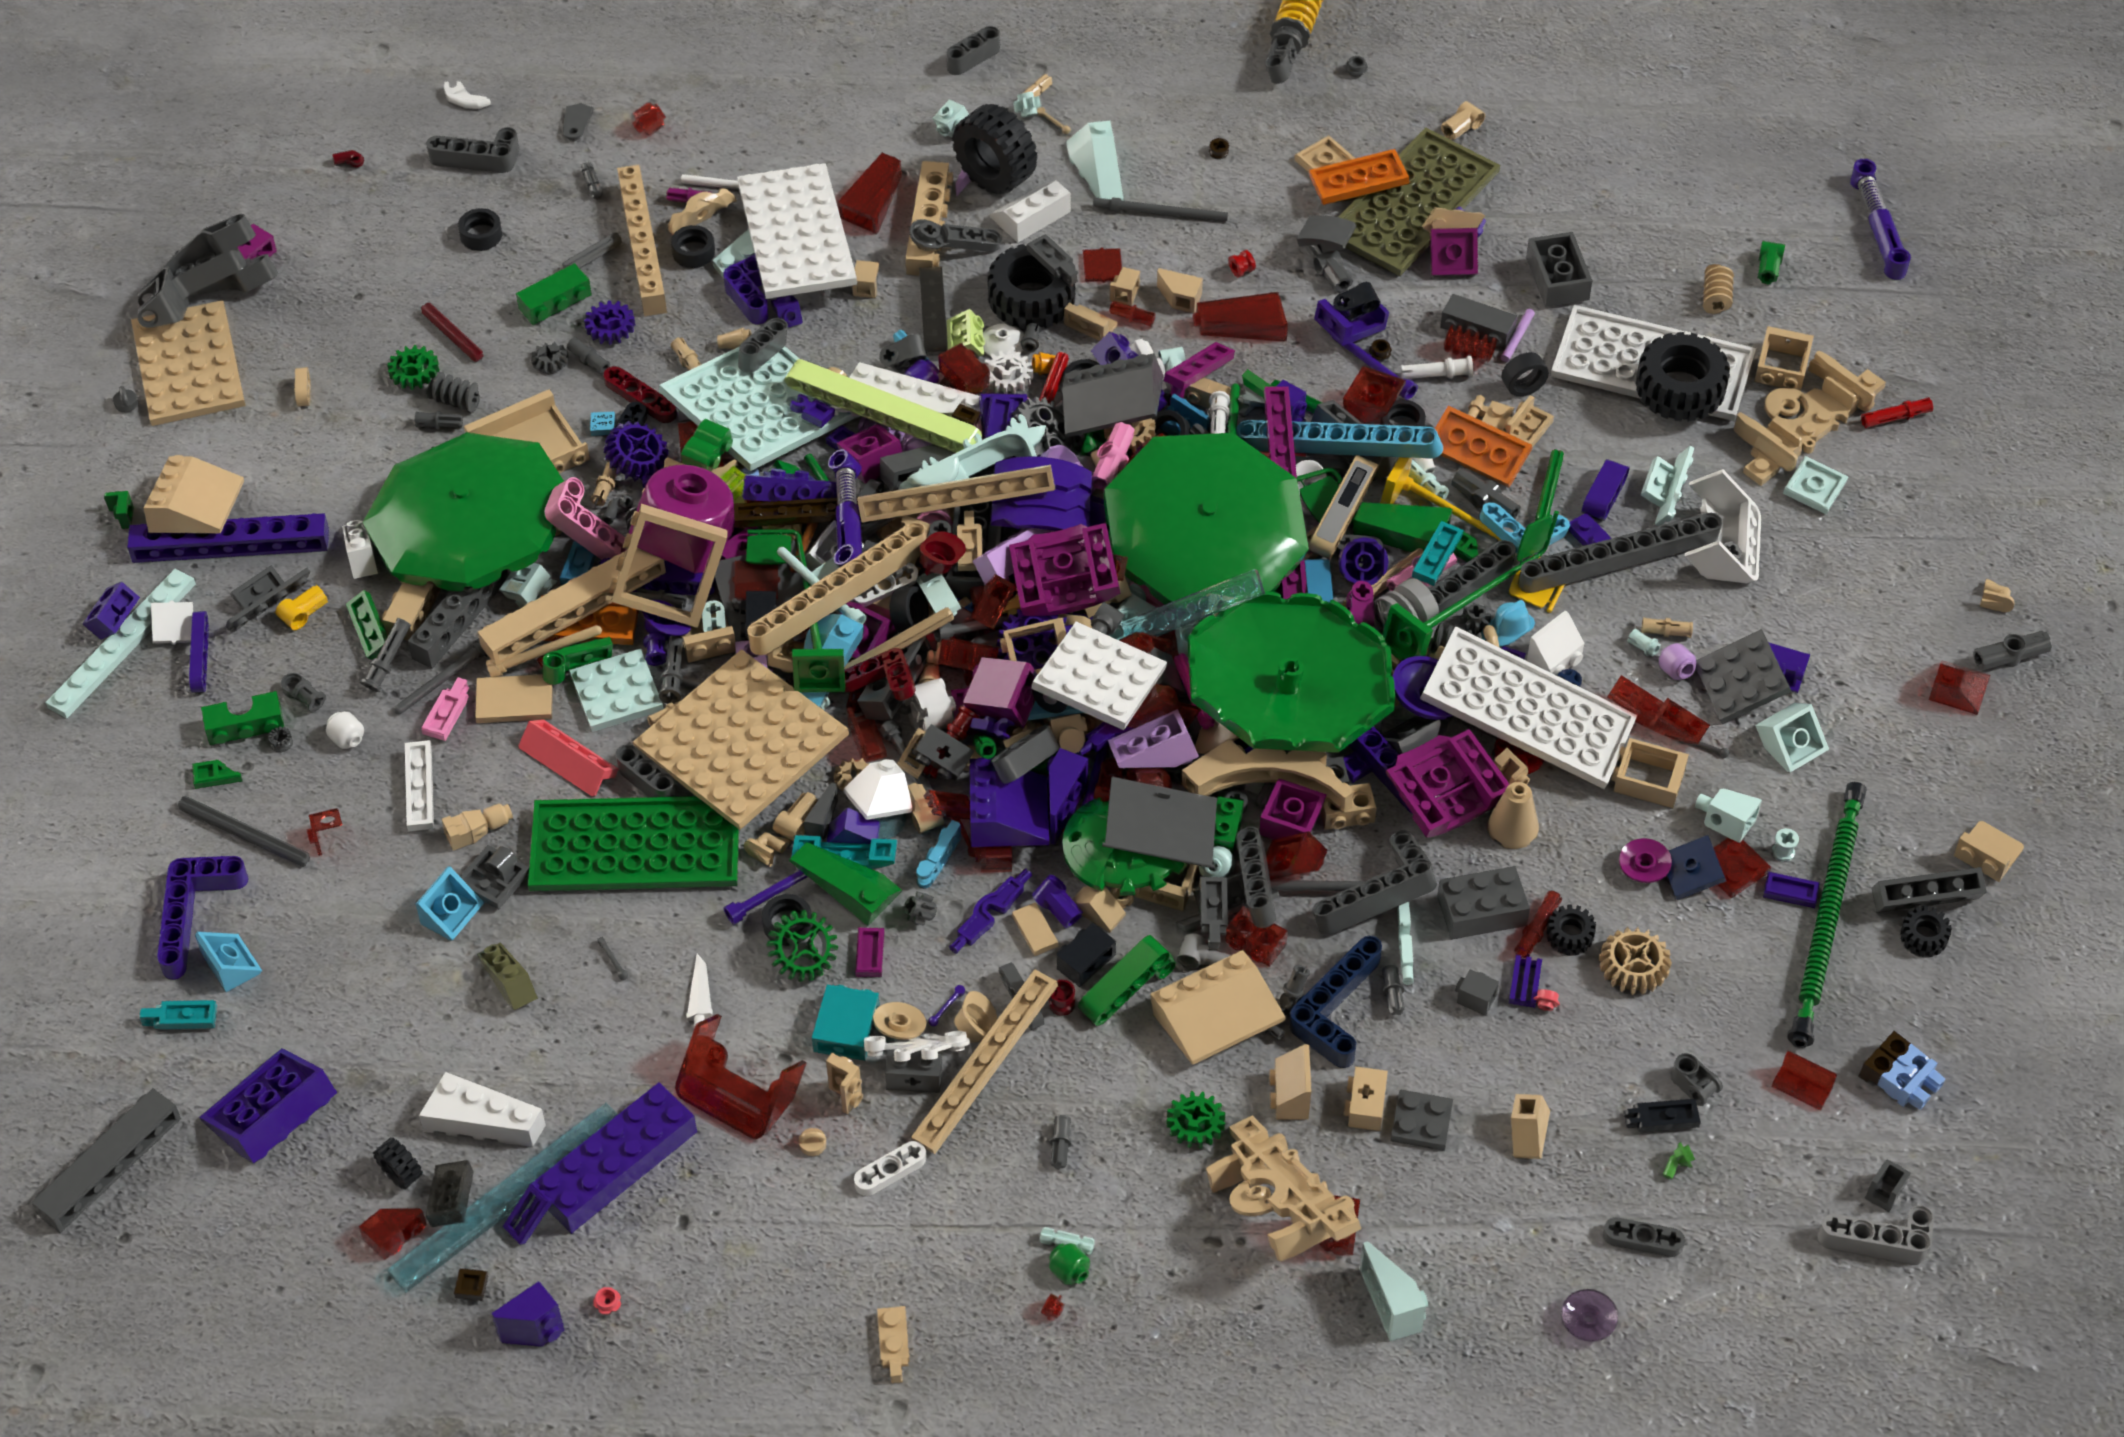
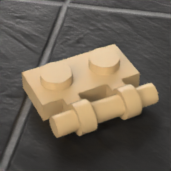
[1468,395,1514,432]

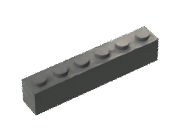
[31,1088,181,1234]

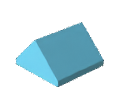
[416,866,484,941]
[195,932,262,992]

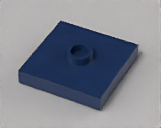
[1667,835,1726,900]

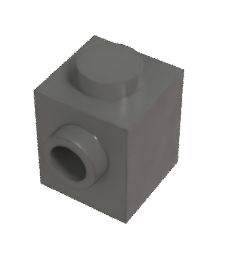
[1455,969,1499,1016]

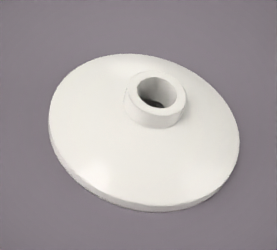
[983,324,1025,357]

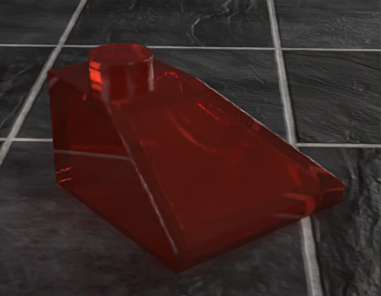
[1929,660,1991,715]
[1266,831,1328,880]

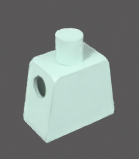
[1695,789,1762,843]

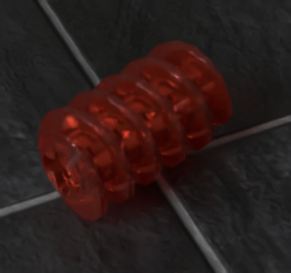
[1444,325,1497,364]

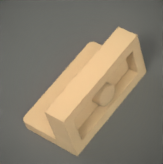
[1064,303,1117,341]

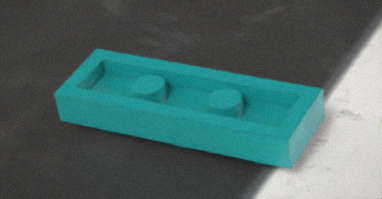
[1411,521,1464,586]

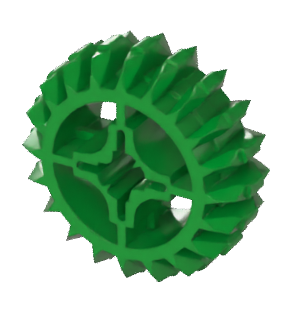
[766,910,838,982]

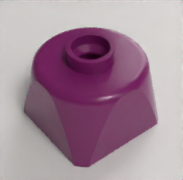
[629,465,734,573]

